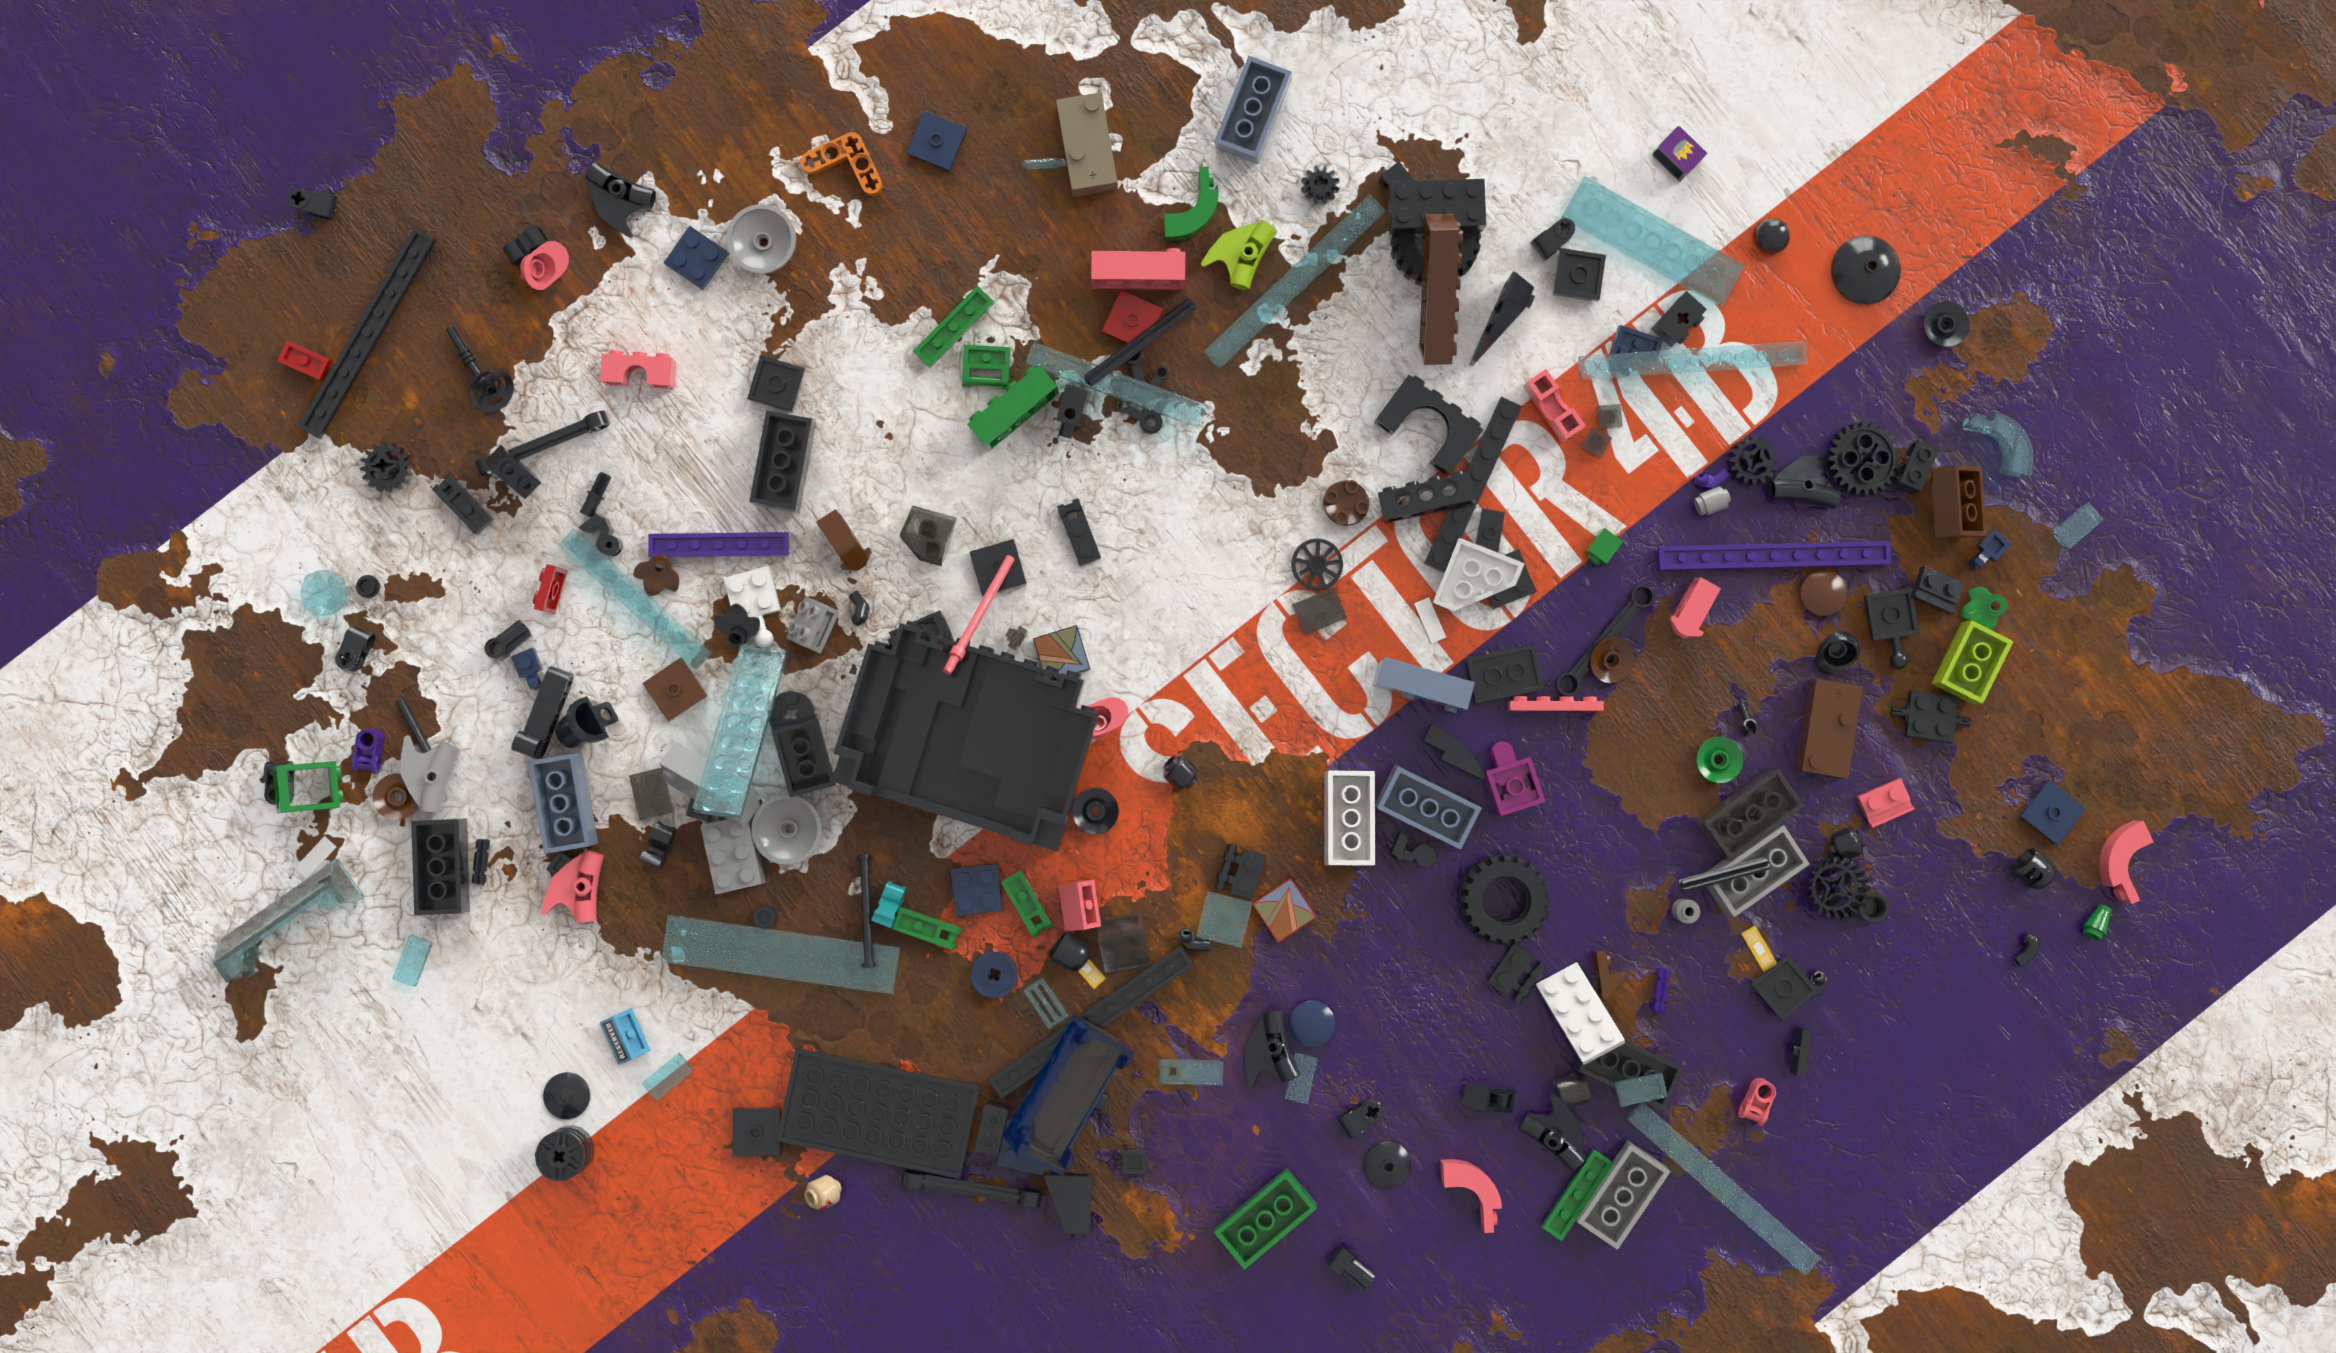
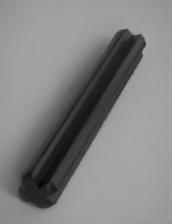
[1679,857,1770,892]

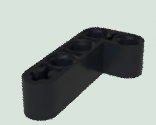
[511,666,574,759]

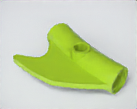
[1201,220,1277,290]

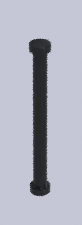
[857,854,876,968]

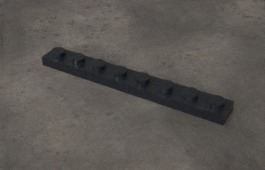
[1424,396,1522,573]

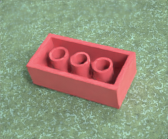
[1091,248,1185,290]

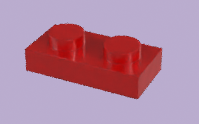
[277,340,332,381]

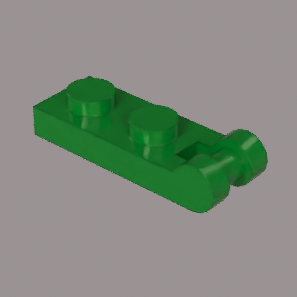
[1001,870,1054,938]
[892,907,962,950]

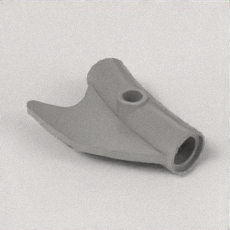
[400,735,460,812]

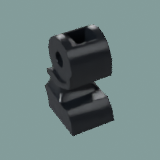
[503,224,549,266]
[578,513,623,556]
[639,821,676,869]
[1390,831,1436,867]

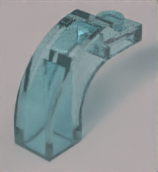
[1962,412,2034,479]

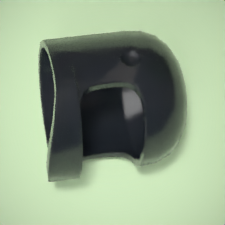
[2009,848,2056,890]
[1048,931,1091,972]

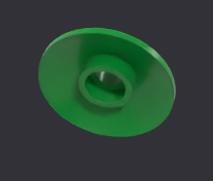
[1696,737,1743,783]

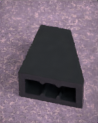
[1045,1171,1093,1238]

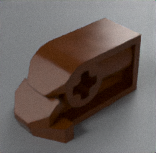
[816,509,872,571]

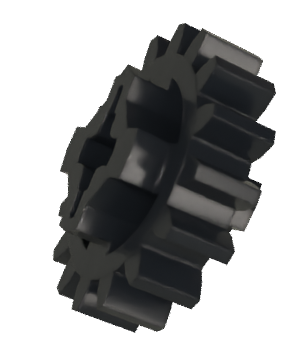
[1727,435,1780,486]
[359,441,413,493]

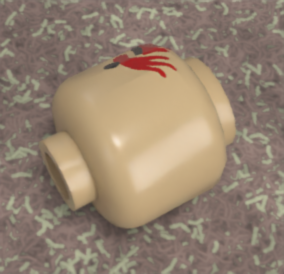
[805,1175,841,1210]

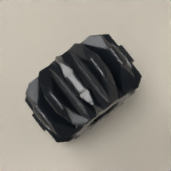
[1301,165,1340,205]

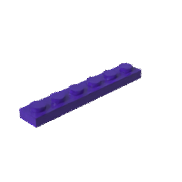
[648,532,789,558]

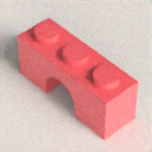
[600,350,676,389]
[1523,369,1586,443]

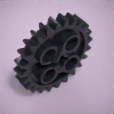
[1825,421,1901,497]

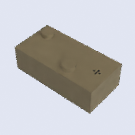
[1056,92,1118,197]

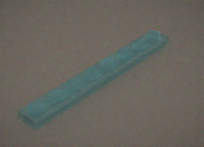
[1025,342,1207,428]
[558,528,712,670]

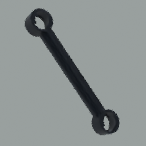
[475,410,610,476]
[1555,585,1655,696]
[901,1170,1042,1208]

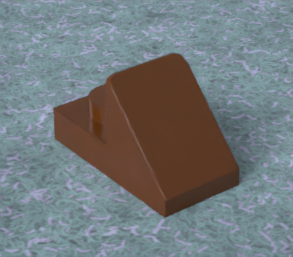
[1592,950,1627,999]

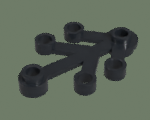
[1110,350,1175,434]

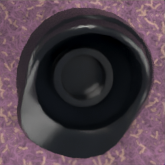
[1815,631,1860,674]

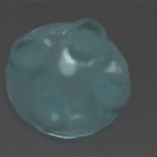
[300,570,348,616]

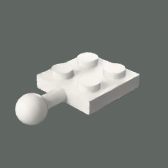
[723,566,781,648]

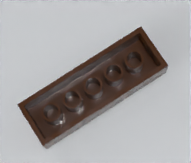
[1419,214,1463,365]

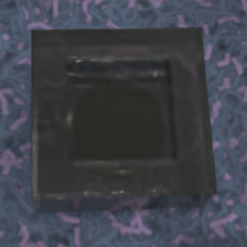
[1596,404,1623,430]
[1579,427,1612,459]

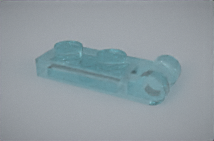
[1157,1059,1223,1085]

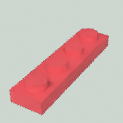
[1507,696,1604,711]

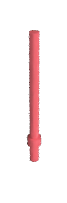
[943,555,1015,675]

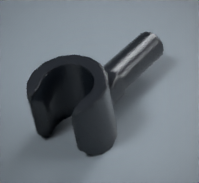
[1738,702,1758,736]

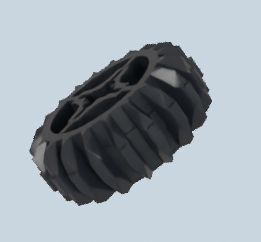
[1806,857,1872,921]

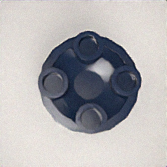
[1289,1000,1335,1047]

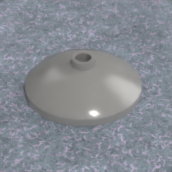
[726,204,796,274]
[752,794,823,865]

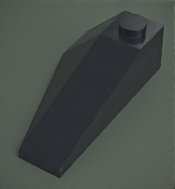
[1469,271,1535,366]

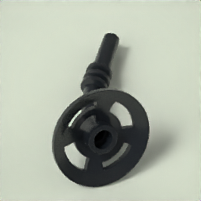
[445,325,514,412]

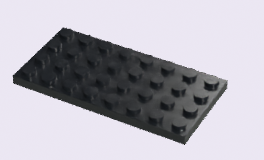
[776,1047,980,1179]

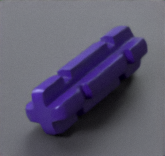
[1651,967,1671,1014]

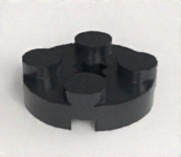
[767,691,815,725]

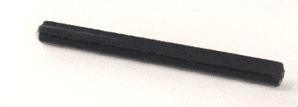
[1084,299,1196,386]

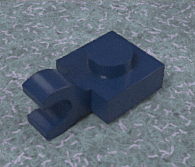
[1968,528,2012,569]
[511,647,543,691]

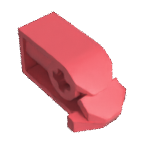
[1669,577,1721,638]

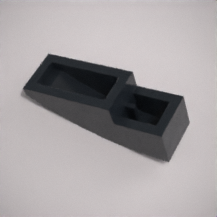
[1421,724,1486,780]

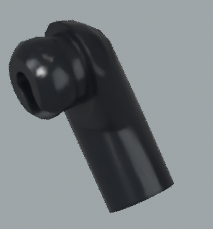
[1179,928,1211,951]
[2013,933,2041,967]

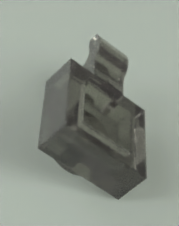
[1005,626,1029,651]

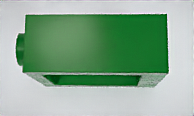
[273,761,343,814]

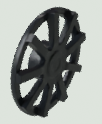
[1291,538,1343,590]

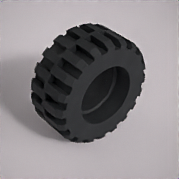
[1390,232,1481,286]
[1457,855,1551,946]

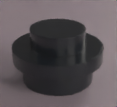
[356,575,380,598]

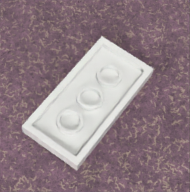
[1536,962,1625,1065]

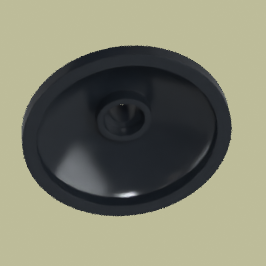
[1831,235,1901,305]

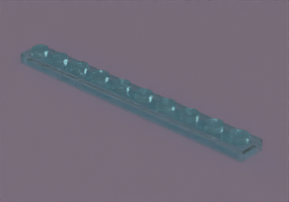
[1203,194,1386,369]
[1578,341,1808,380]
[1626,1101,1821,1276]

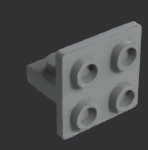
[787,596,840,654]

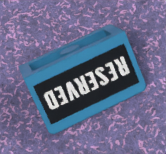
[600,1008,651,1065]

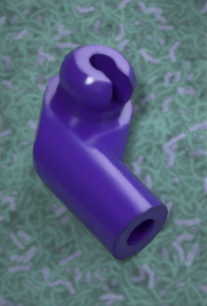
[1695,469,1730,490]

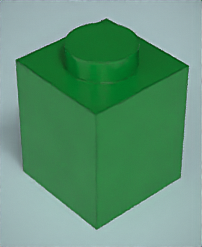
[1584,528,1623,566]

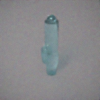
[1021,158,1067,169]

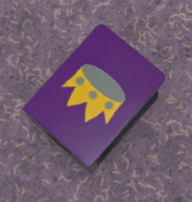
[1652,126,1708,182]

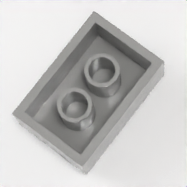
[700,818,766,894]

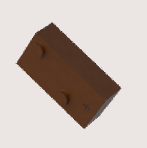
[1794,679,1863,779]

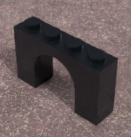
[1374,375,1484,477]

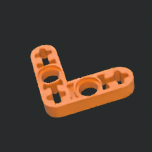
[800,132,883,197]

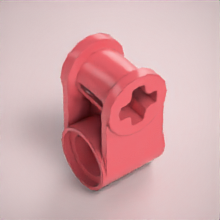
[1738,1078,1776,1126]

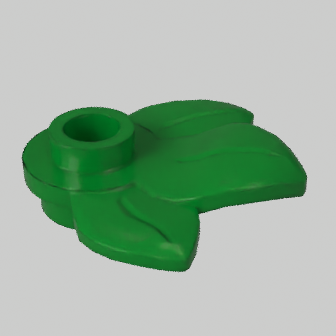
[1959,587,2007,630]

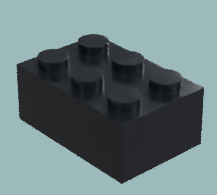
[771,713,836,797]

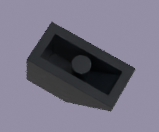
[1462,1081,1516,1113]

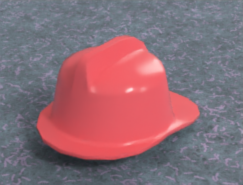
[520,241,569,290]
[1087,697,1128,739]

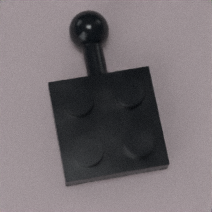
[1864,588,1920,670]

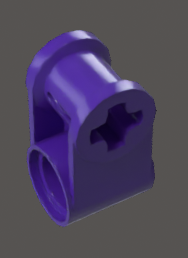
[351,729,384,774]

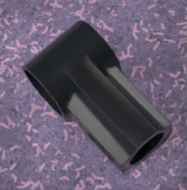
[484,620,533,661]
[1326,1244,1375,1291]

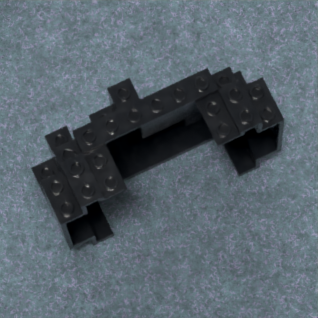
[832,620,1099,851]

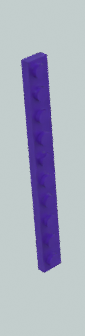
[1657,541,1891,570]

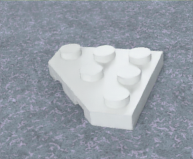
[1433,538,1525,611]

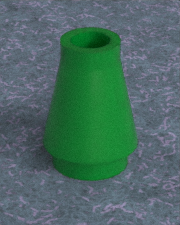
[2083,904,2112,941]

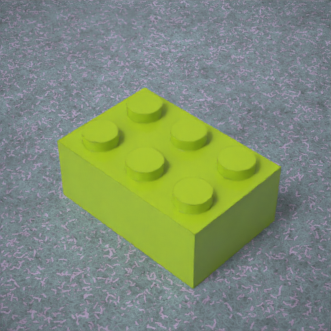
[1931,620,2014,705]

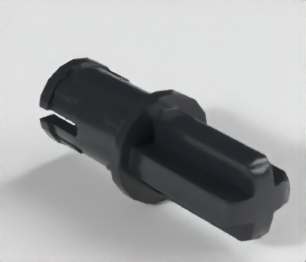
[579,472,611,517]

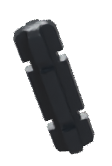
[471,838,490,885]

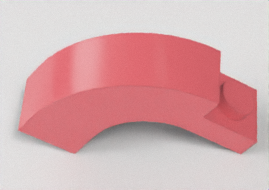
[2099,820,2153,904]
[1440,1159,1502,1233]

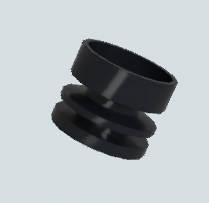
[535,1125,594,1181]

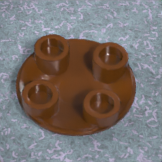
[1323,480,1369,526]
[1800,570,1847,616]

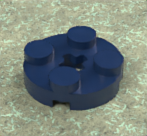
[971,951,1018,998]

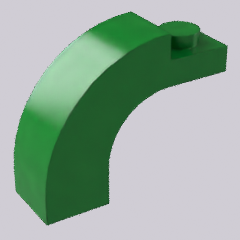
[1164,166,1219,242]

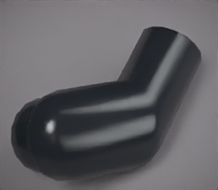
[849,590,870,626]
[1808,970,1827,1001]

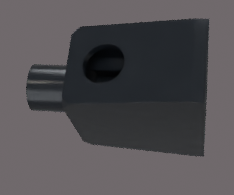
[1056,384,1092,439]

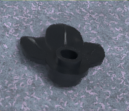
[714,603,760,647]

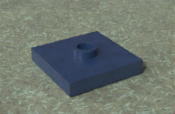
[907,111,967,172]
[2019,780,2086,845]

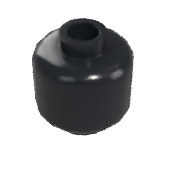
[1163,755,1197,790]
[1828,827,1866,860]

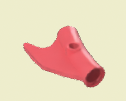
[541,850,604,923]

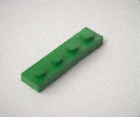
[913,286,995,368]
[1541,1148,1614,1241]

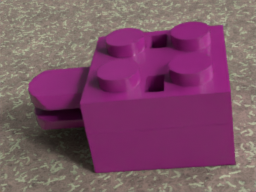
[1483,742,1545,816]

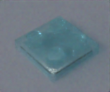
[1196,891,1253,948]

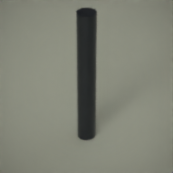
[395,698,432,753]

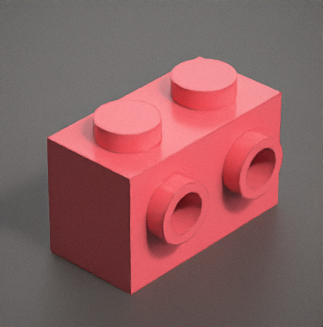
[1058,880,1101,931]

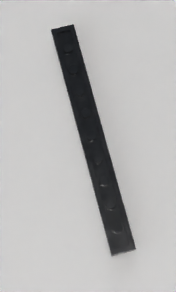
[298,227,437,439]
[988,945,1194,1099]

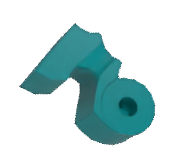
[871,881,906,928]

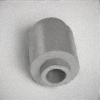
[1694,486,1731,516]
[1672,899,1700,923]

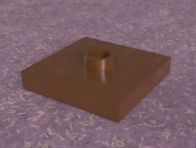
[642,657,708,722]

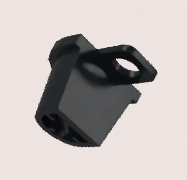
[555,696,618,748]

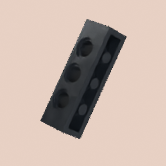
[1378,471,1476,524]

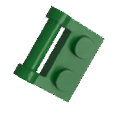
[962,344,1011,389]

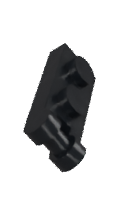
[432,473,494,535]
[1057,498,1102,567]

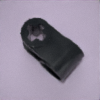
[287,188,338,220]
[1530,218,1575,261]
[335,625,376,672]
[264,761,295,805]
[1337,1098,1383,1139]

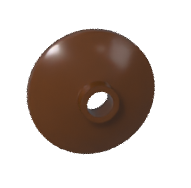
[1590,637,1634,683]
[373,773,419,820]

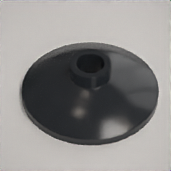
[1923,301,1970,347]
[1072,788,1119,834]
[543,1072,591,1119]
[1364,1141,1411,1189]

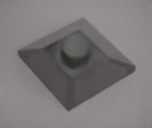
[900,505,957,566]

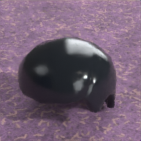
[1754,218,1790,254]

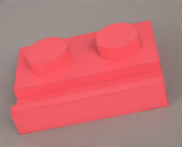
[1856,778,1915,828]

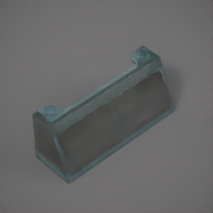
[213,859,365,983]

